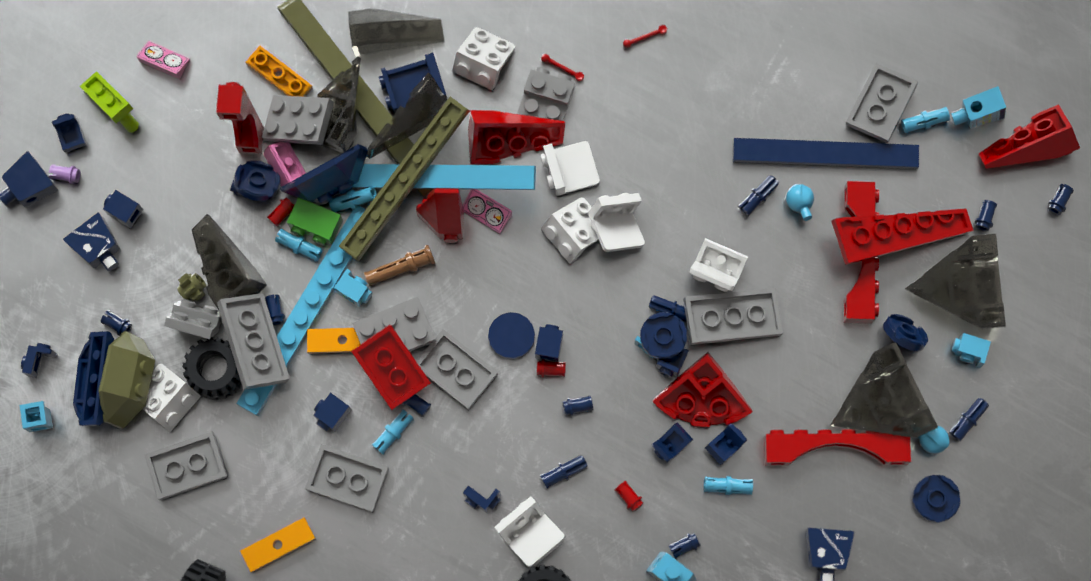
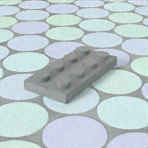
[683,288,783,345]
[217,293,290,390]

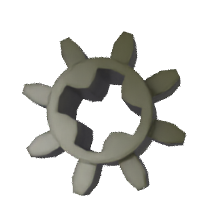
[177,273,206,301]

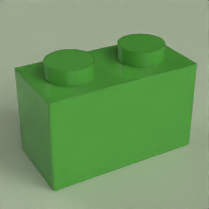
[287,197,343,245]

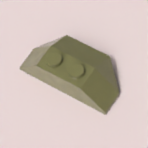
[99,331,155,429]

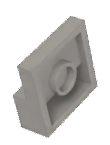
[517,67,575,121]
[164,299,222,339]

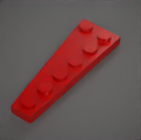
[831,209,974,265]

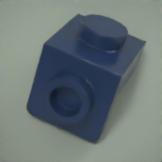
[52,114,87,152]
[21,343,57,378]
[656,348,689,378]
[652,422,693,462]
[705,423,747,465]
[463,485,501,513]

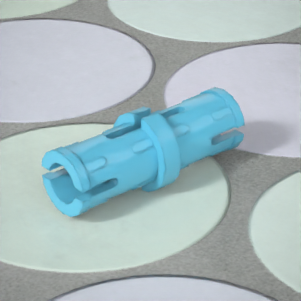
[901,107,950,134]
[329,186,377,212]
[275,228,323,262]
[372,409,414,454]
[703,476,753,495]

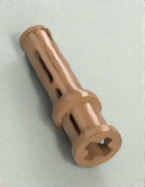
[364,245,436,286]

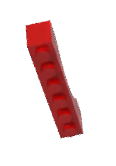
[216,82,264,154]
[844,181,879,324]
[764,429,911,466]

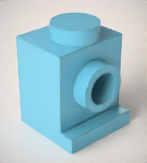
[334,269,373,307]
[951,333,991,368]
[20,401,53,432]

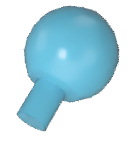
[786,184,814,221]
[910,425,950,454]

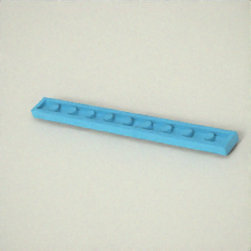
[236,206,366,416]

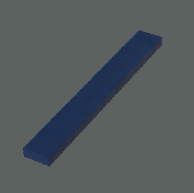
[733,138,919,169]

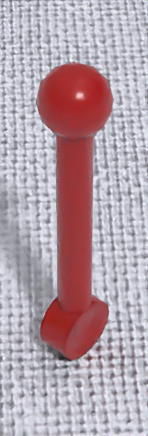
[623,25,667,48]
[541,54,584,82]

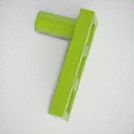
[80,71,139,133]

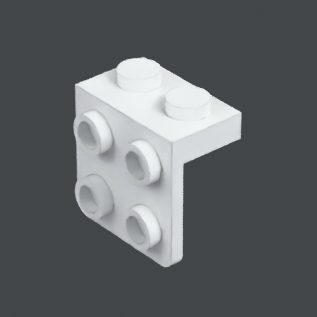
[452,28,515,90]
[540,141,600,196]
[588,193,645,252]
[541,198,599,264]
[689,238,748,292]
[143,364,201,432]
[494,496,566,568]

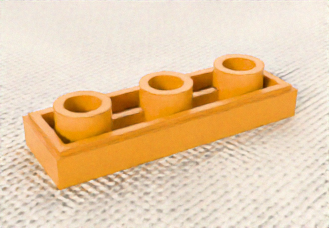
[246,45,313,97]
[307,328,360,354]
[240,517,316,573]

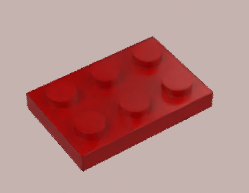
[351,324,431,410]

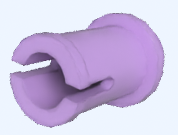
[49,165,80,184]

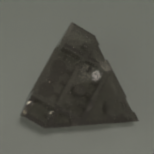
[317,56,361,153]
[905,234,1006,329]
[830,342,938,438]

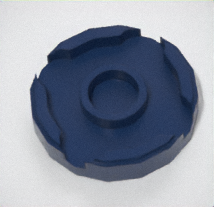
[233,160,280,201]
[488,312,535,360]
[640,312,687,360]
[883,314,928,351]
[912,475,961,523]

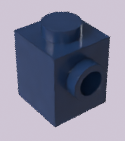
[103,190,143,228]
[535,324,563,362]
[313,392,352,432]

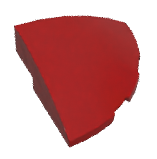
[652,352,753,427]

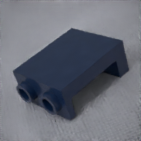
[378,53,447,117]

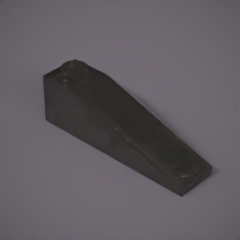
[348,8,445,56]

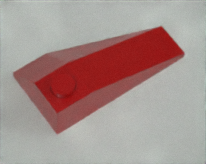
[978,104,1080,169]
[468,110,565,164]
[416,188,464,243]

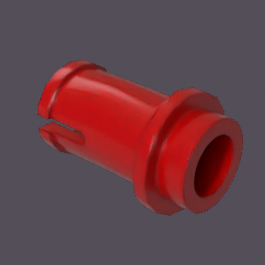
[267,197,295,227]
[537,359,566,378]
[614,481,644,512]

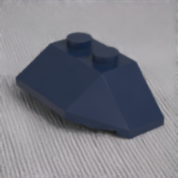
[280,144,368,205]
[73,331,115,426]

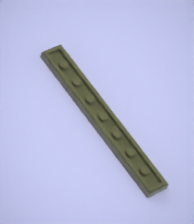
[339,96,470,261]

